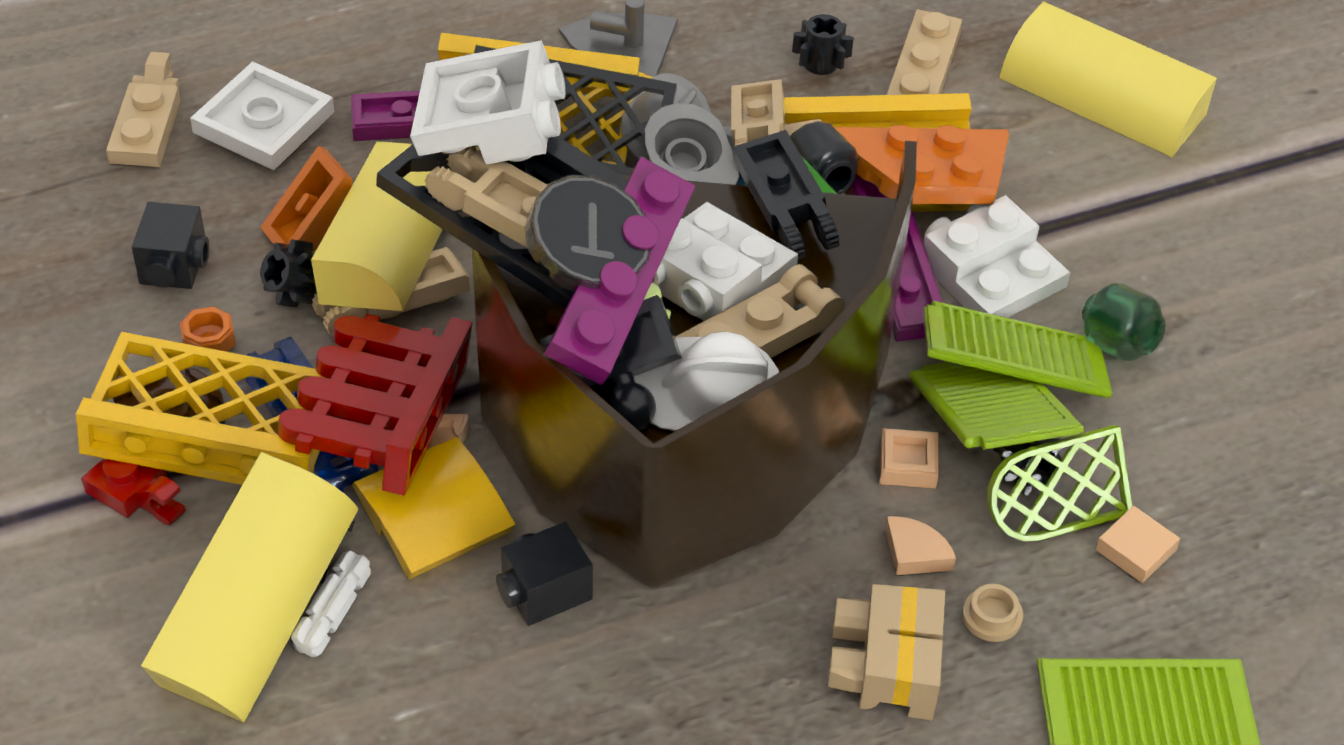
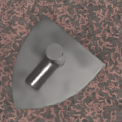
[559,0,678,77]

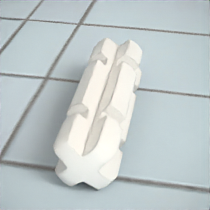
[291,550,371,657]

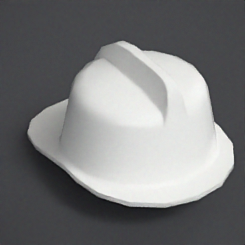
[634,331,779,431]

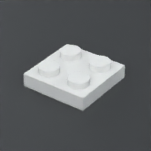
[190,61,335,170]

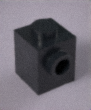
[132,202,209,289]
[496,521,593,626]

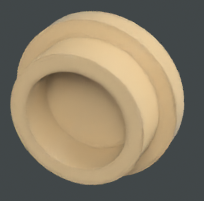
[962,584,1023,642]

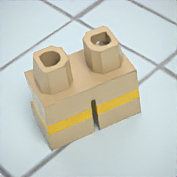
[828,584,945,721]

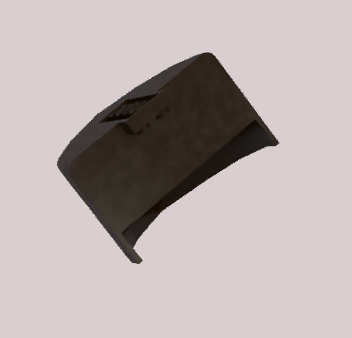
[470,141,917,587]

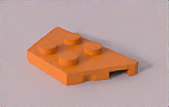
[834,125,1009,204]

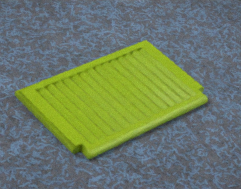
[923,301,1113,398]
[909,362,1084,450]
[1037,658,1260,745]

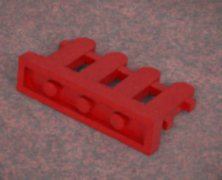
[278,314,473,496]

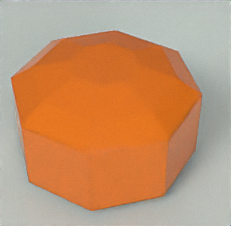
[180,306,236,352]

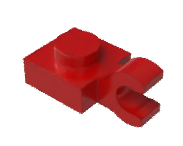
[81,458,186,525]

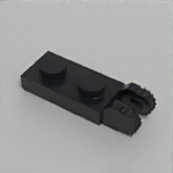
[732,130,840,260]

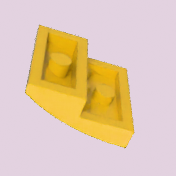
[353,436,516,580]

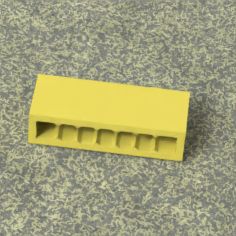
[999,1,1217,157]
[311,142,454,311]
[141,452,358,723]

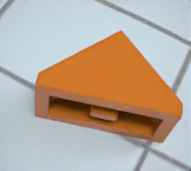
[260,146,353,252]

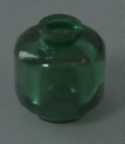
[1082,283,1166,361]

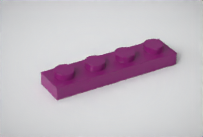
[544,156,695,385]

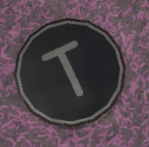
[524,175,652,292]

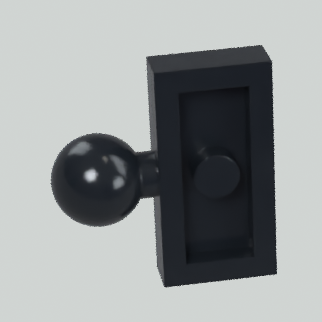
[539,295,682,432]

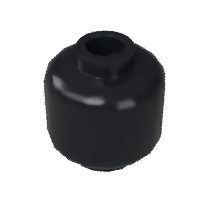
[790,121,859,194]

